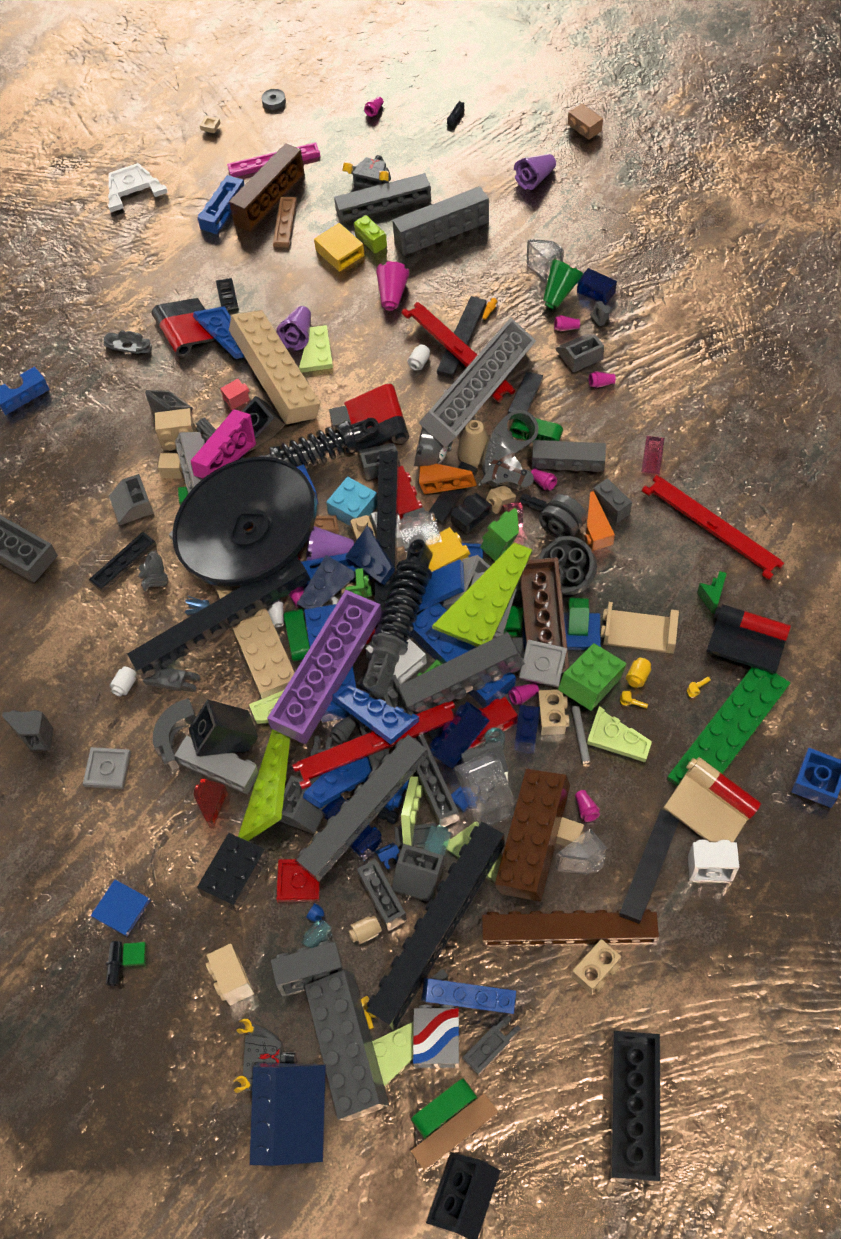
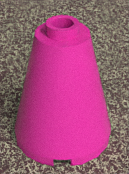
[376,261,409,311]

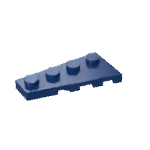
[193,307,245,359]
[333,684,419,744]
[303,756,373,809]

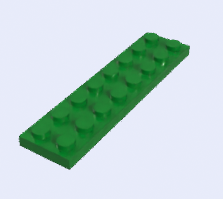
[667,667,791,786]

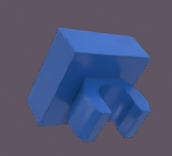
[374,842,400,869]

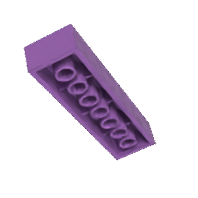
[267,590,381,744]

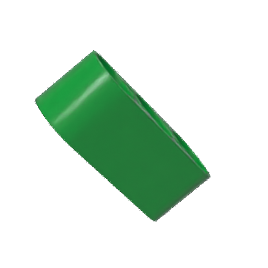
[509,418,563,441]
[283,609,310,662]
[411,1078,478,1140]

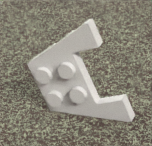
[108,163,168,213]

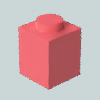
[220,379,250,410]

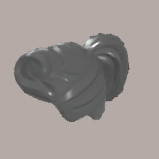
[138,550,168,592]

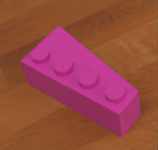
[190,409,256,479]

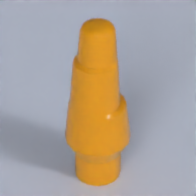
[482,298,497,320]

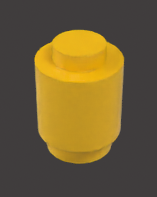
[626,658,651,688]

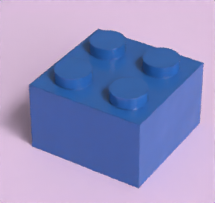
[791,748,841,808]

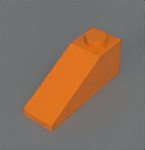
[419,464,477,494]
[584,491,615,551]

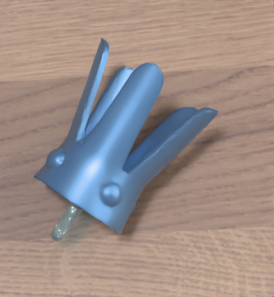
[185,596,210,615]

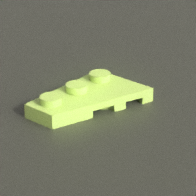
[299,325,333,373]

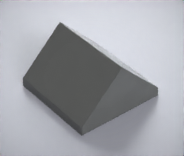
[145,390,193,413]

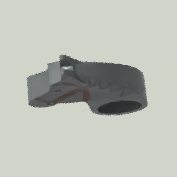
[479,410,539,491]

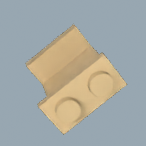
[601,602,679,654]

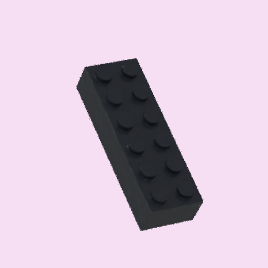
[610,1031,660,1185]

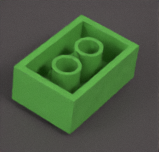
[558,643,627,711]

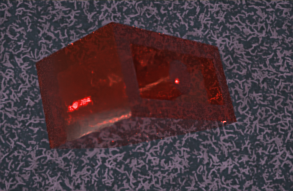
[194,779,228,829]

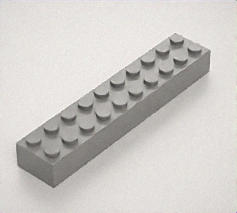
[419,318,536,448]

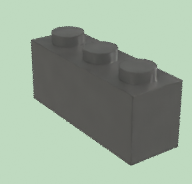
[357,859,407,931]

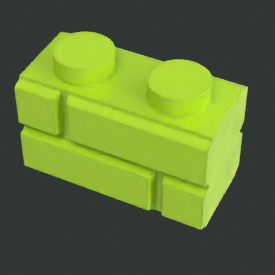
[354,215,387,254]

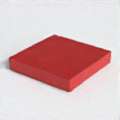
[276,859,320,902]

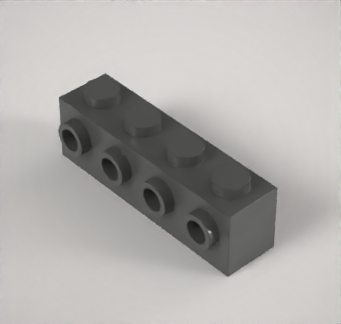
[532,440,606,472]

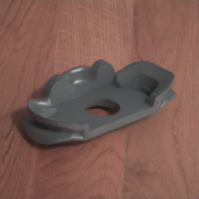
[103,330,152,354]

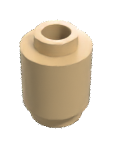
[348,916,382,945]

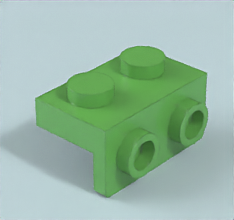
[345,568,372,599]

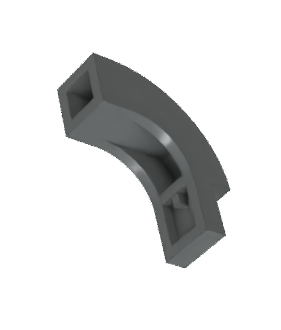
[153,698,196,770]

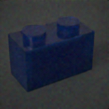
[577,268,617,305]
[515,705,540,754]

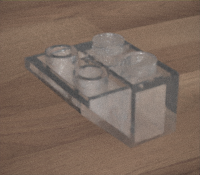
[397,511,442,552]

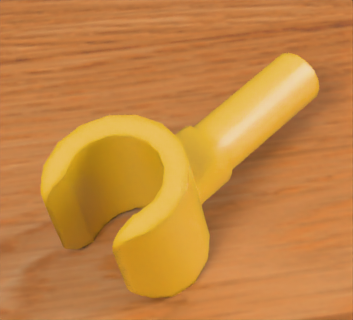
[687,677,711,698]
[620,691,648,709]
[361,996,374,1030]

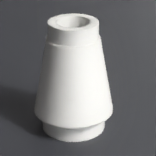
[266,599,284,628]

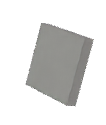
[519,640,567,688]
[83,747,131,789]

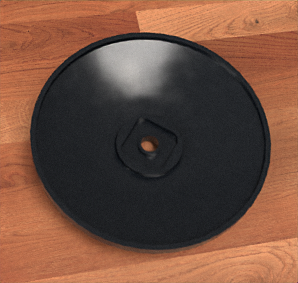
[172,456,317,586]

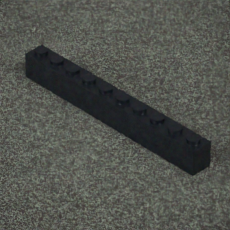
[375,451,399,630]
[127,555,311,679]

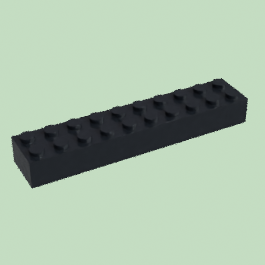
[367,821,505,1032]

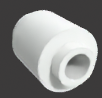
[407,345,430,370]
[110,666,137,696]

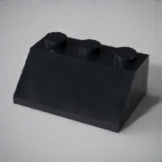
[426,1152,501,1239]

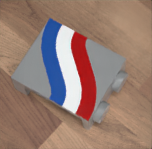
[413,1005,459,1068]

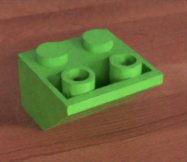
[480,508,519,561]

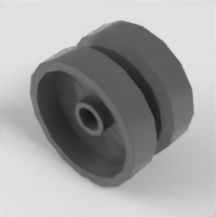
[539,494,587,538]

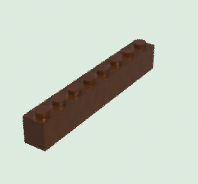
[482,909,659,946]

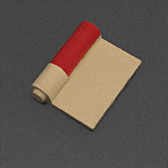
[663,757,761,842]

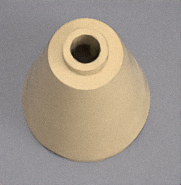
[457,420,488,467]

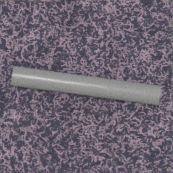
[571,706,590,764]

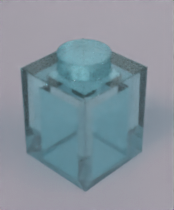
[424,825,451,857]

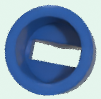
[306,903,324,922]

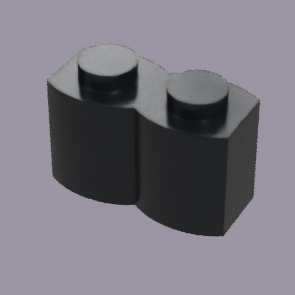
[451,493,492,534]

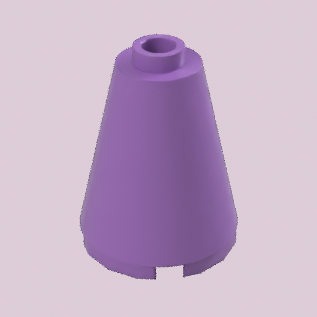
[514,154,556,190]
[276,306,311,351]
[306,526,354,561]

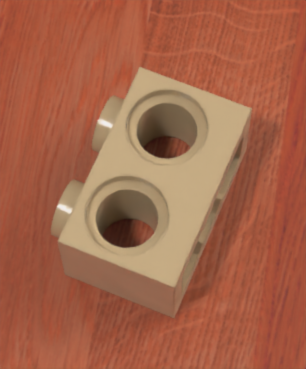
[538,690,569,735]
[571,939,621,994]

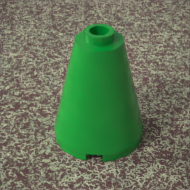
[543,259,583,309]

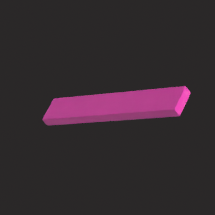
[227,142,320,177]

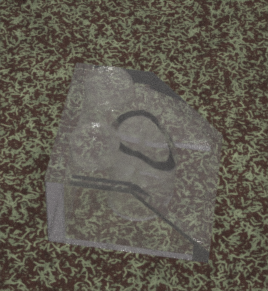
[527,239,564,283]
[555,829,607,875]

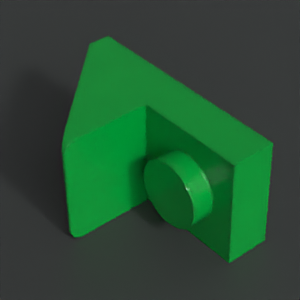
[697,571,727,614]
[568,598,589,636]

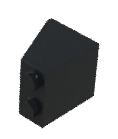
[189,699,258,756]

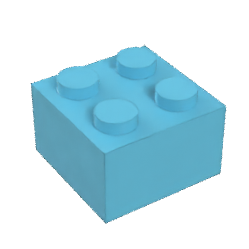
[326,476,378,526]

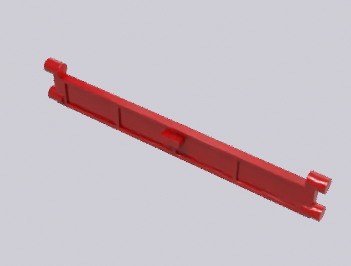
[401,302,516,402]
[641,475,785,581]
[292,701,464,790]

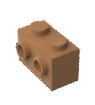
[568,103,603,140]

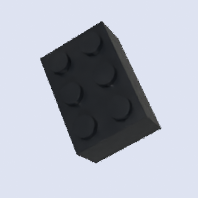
[197,832,268,913]

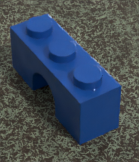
[0,366,50,415]

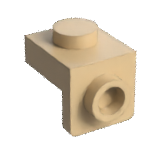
[486,485,517,514]

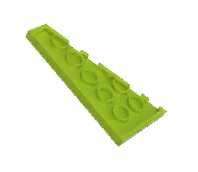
[432,542,532,647]
[238,729,290,841]

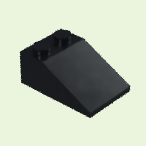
[241,396,286,456]

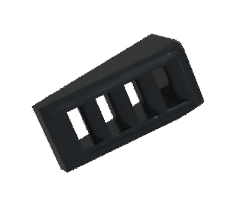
[216,278,238,310]

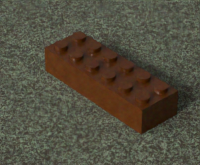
[229,143,305,232]
[520,558,569,677]
[495,769,570,902]

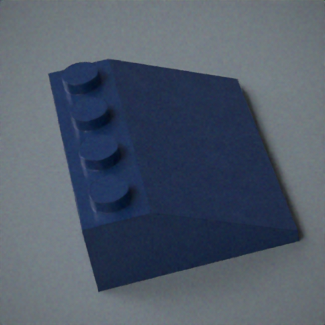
[250,1063,326,1166]

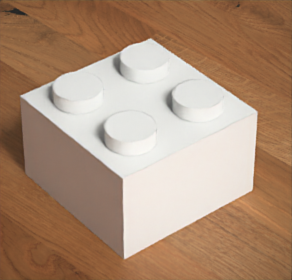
[688,840,739,881]

